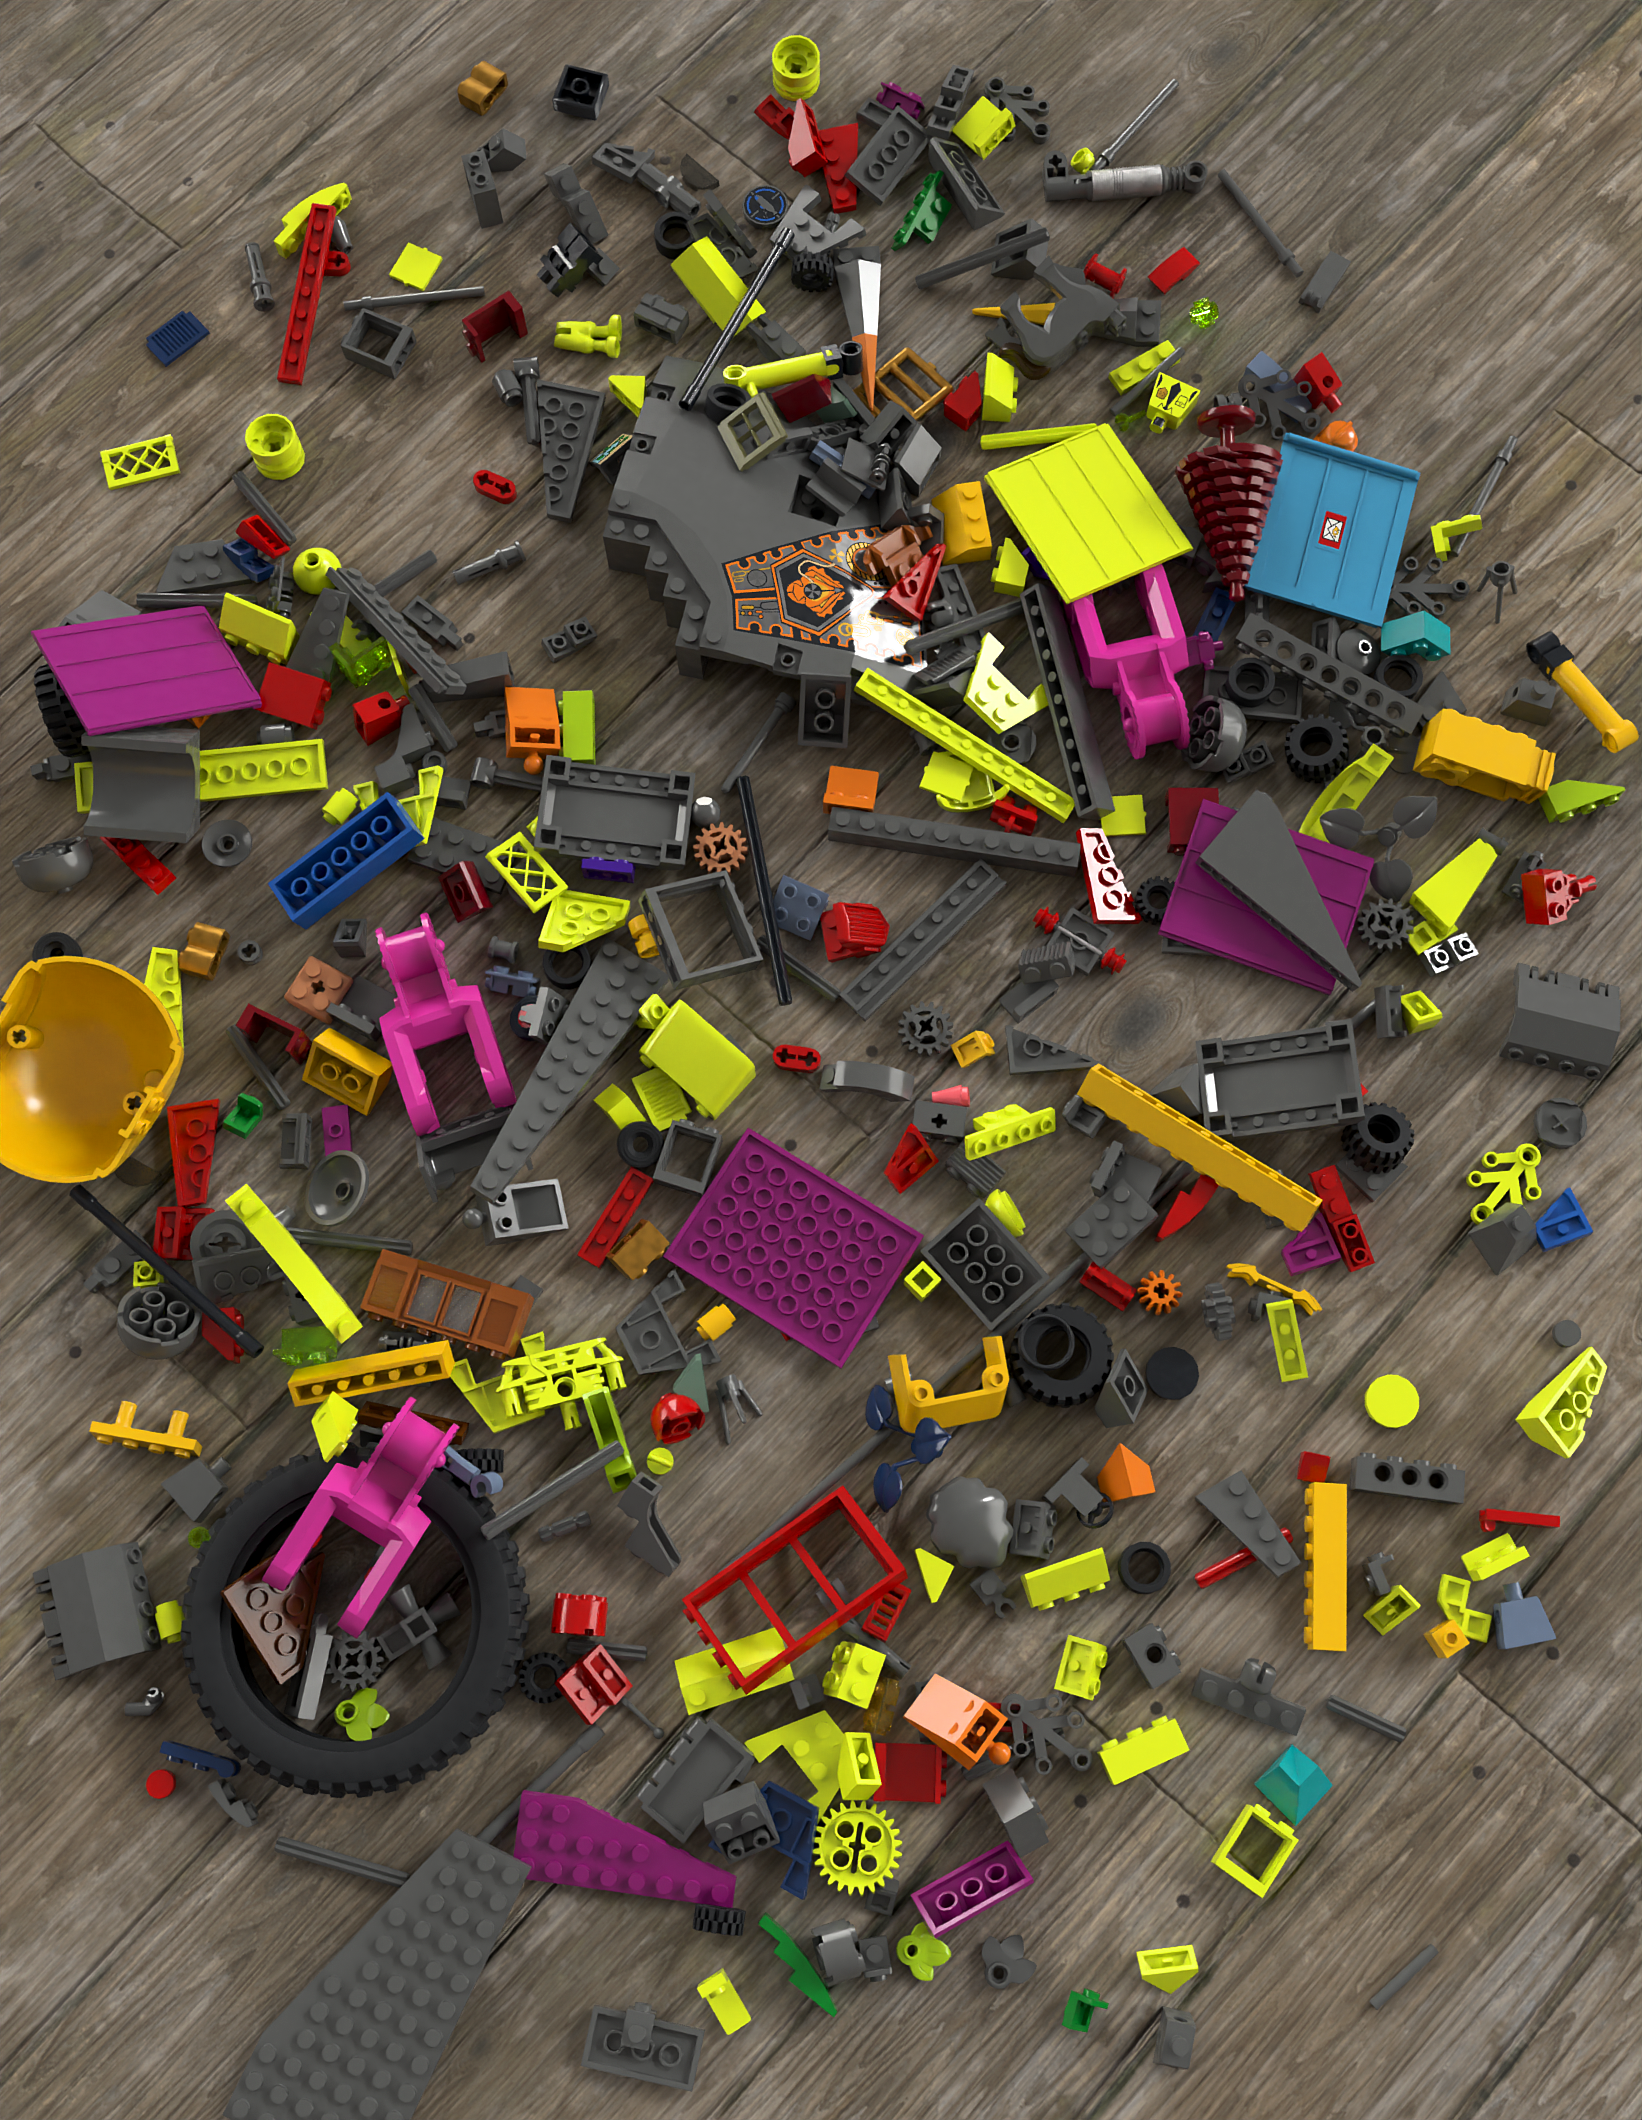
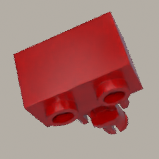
[1521,869,1597,925]

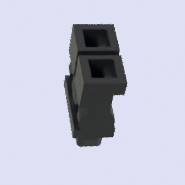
[537,223,603,297]

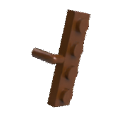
[357,1401,469,1445]

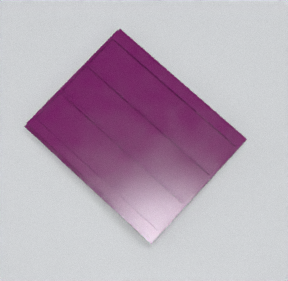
[31,606,262,736]
[1158,799,1374,996]

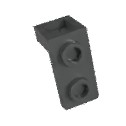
[908,503,944,559]

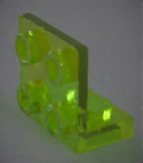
[328,636,393,689]
[272,1326,337,1366]

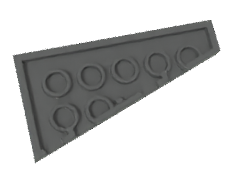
[537,379,606,523]

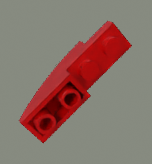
[100,837,176,895]
[1308,1165,1375,1272]

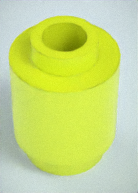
[322,788,358,826]
[155,1600,185,1644]

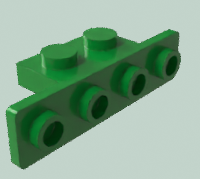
[891,170,952,251]

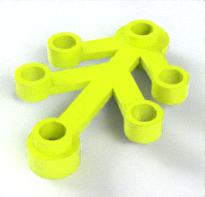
[1466,1144,1542,1225]

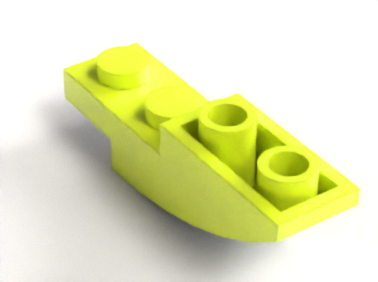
[274,183,352,259]

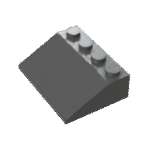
[920,1198,1050,1331]

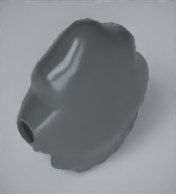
[926,1476,1013,1569]

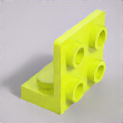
[952,96,1016,160]

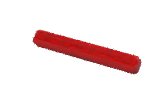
[1194,1528,1293,1589]

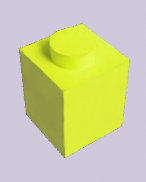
[903,1261,942,1303]

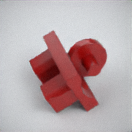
[989,795,1038,836]

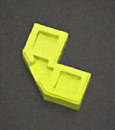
[1436,1574,1492,1643]

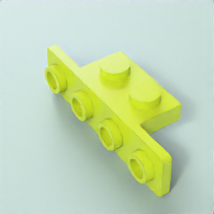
[964,1104,1056,1161]

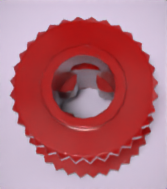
[1083,254,1127,299]

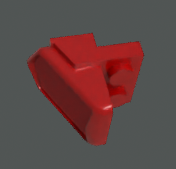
[820,902,890,963]

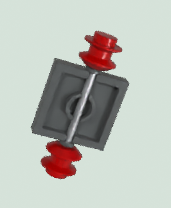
[1033,906,1127,976]

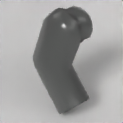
[125,1687,164,1716]

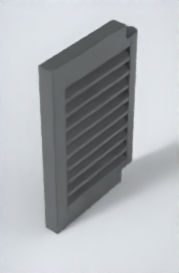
[913,645,977,685]

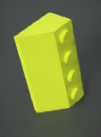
[674,1628,795,1715]

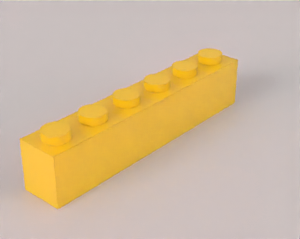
[287,1340,455,1407]
[1303,1482,1347,1652]

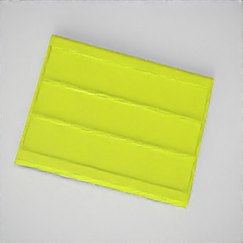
[984,423,1193,604]

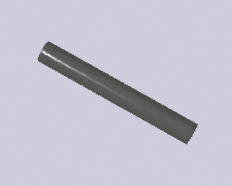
[1369,1944,1439,2010]

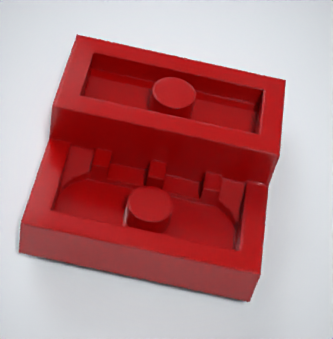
[153,1206,215,1261]
[554,1644,633,1725]

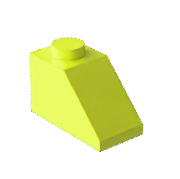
[837,1732,882,1800]

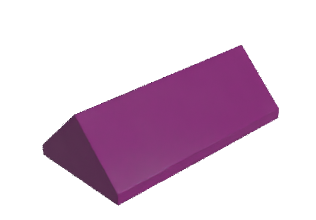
[911,1840,1034,1938]

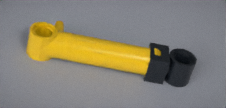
[1526,631,1639,753]

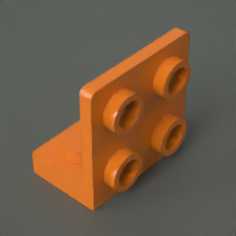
[823,766,879,814]

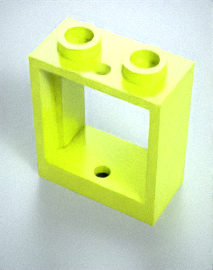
[1211,1804,1299,1898]

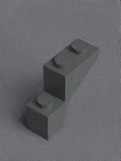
[544,163,608,244]
[374,703,435,795]
[617,1471,682,1577]

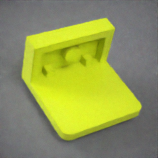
[822,1641,886,1709]

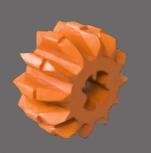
[1137,1270,1183,1316]

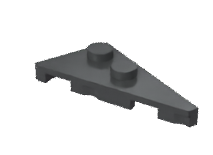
[1005,1025,1100,1076]

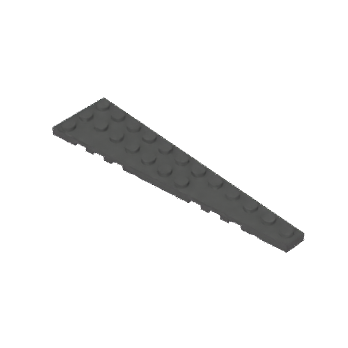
[470,937,669,1205]

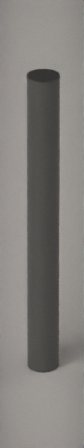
[1110,346,1185,417]

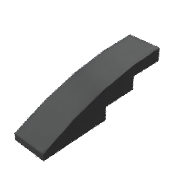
[926,65,975,140]

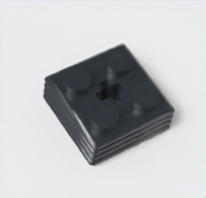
[552,64,609,121]

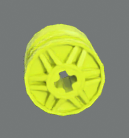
[772,35,820,101]
[245,414,305,480]

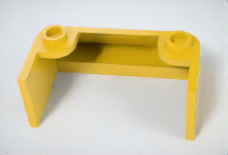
[888,1336,1009,1433]

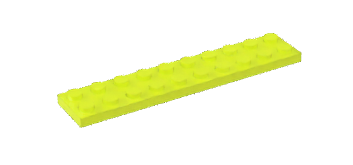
[74,739,328,814]

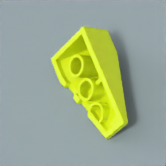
[1515,1347,1607,1459]

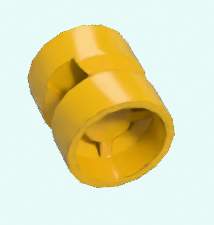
[628,914,660,958]

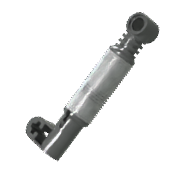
[1042,150,1208,202]

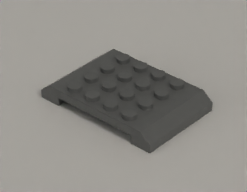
[534,755,696,871]
[1195,1019,1366,1141]

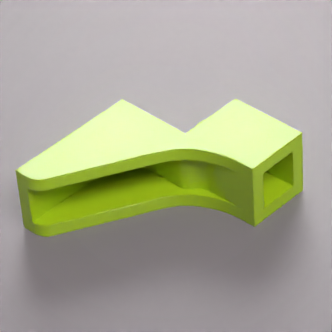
[582,1386,637,1494]

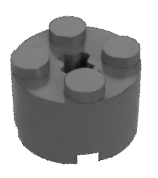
[811,1918,866,1987]

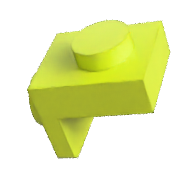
[636,994,670,1029]

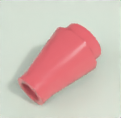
[932,1085,970,1107]

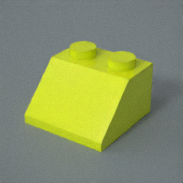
[982,352,1018,422]

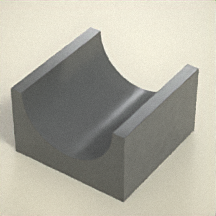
[81,726,200,843]

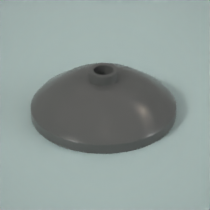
[305,1150,369,1227]

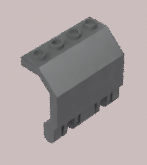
[1499,962,1621,1081]
[33,1542,161,1681]

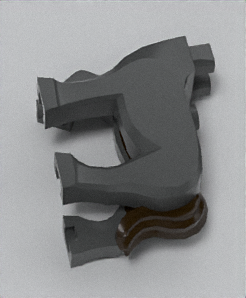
[985,255,1127,380]

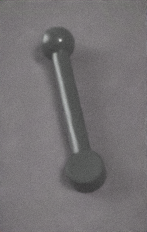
[620,1696,664,1739]

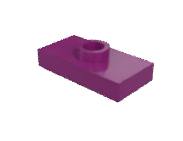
[322,1105,353,1156]

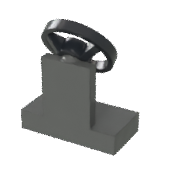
[1042,1457,1114,1529]

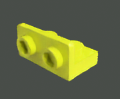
[1461,1533,1530,1581]
[1054,1635,1108,1701]

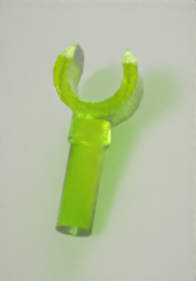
[1115,410,1146,432]

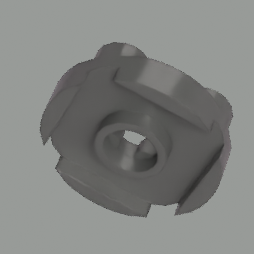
[986,721,1036,766]

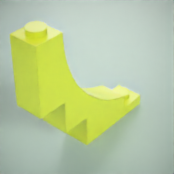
[225,1184,363,1344]

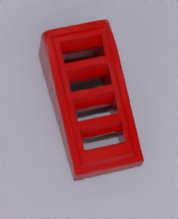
[235,515,291,559]
[861,1584,911,1643]

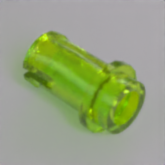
[188,1527,211,1549]

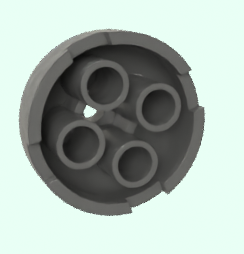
[1181,695,1247,773]
[12,836,94,894]
[117,1283,201,1360]

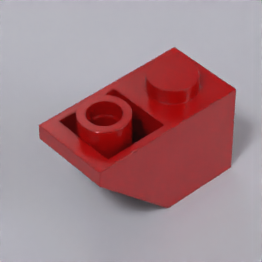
[943,370,982,432]
[202,1307,244,1364]

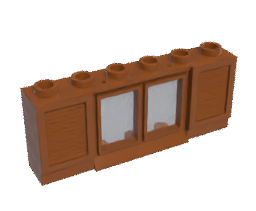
[360,1249,535,1360]

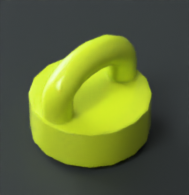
[1071,148,1095,174]
[647,1447,674,1475]

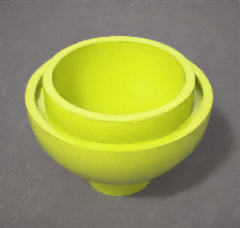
[293,548,342,595]
[985,1189,1026,1238]

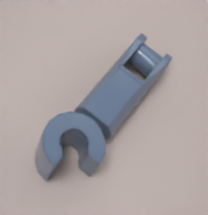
[442,1446,503,1498]

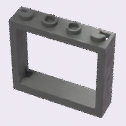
[638,870,763,990]

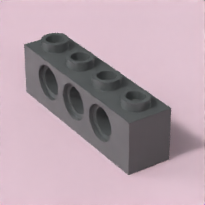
[1349,1452,1465,1505]

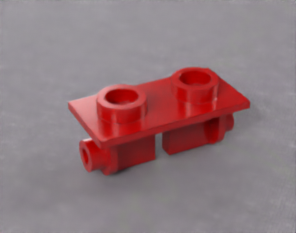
[1079,1262,1137,1312]

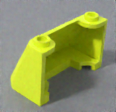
[639,1000,756,1120]

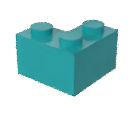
[1381,611,1451,661]

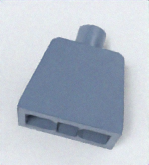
[1493,1582,1556,1649]

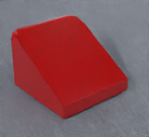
[1297,1451,1331,1483]

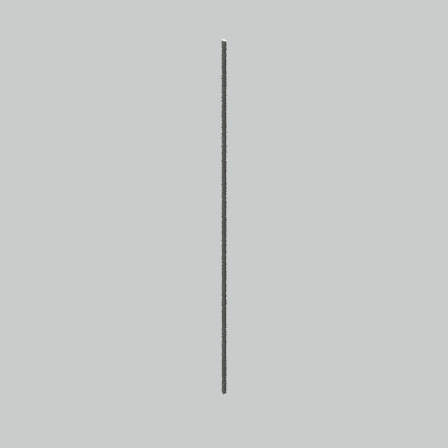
[717,998,1375,1573]

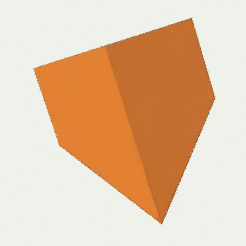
[1097,1443,1155,1502]

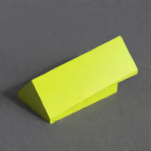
[670,236,766,339]

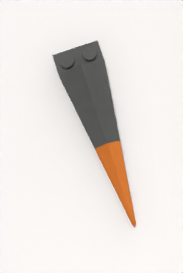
[833,246,881,411]

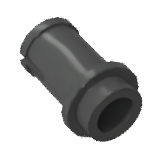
[1474,827,1508,856]

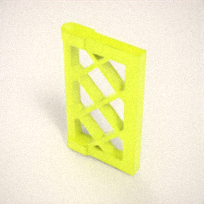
[100,434,180,490]
[485,831,568,913]

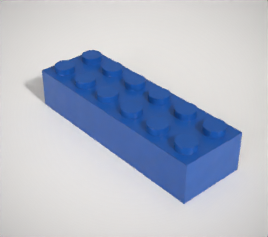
[268,792,425,930]

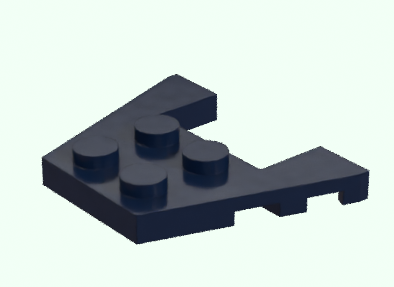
[708,1781,819,1900]

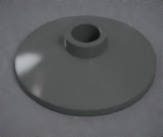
[1336,629,1380,675]
[202,819,252,867]

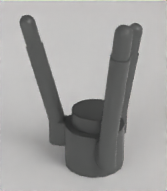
[1477,561,1518,624]
[715,1374,763,1445]

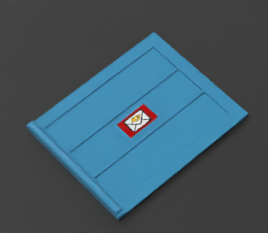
[1244,432,1420,628]

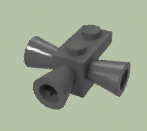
[377,1584,462,1669]

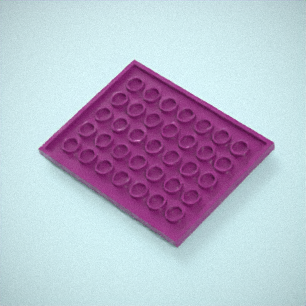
[663,1128,924,1369]

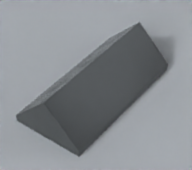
[928,137,1005,231]

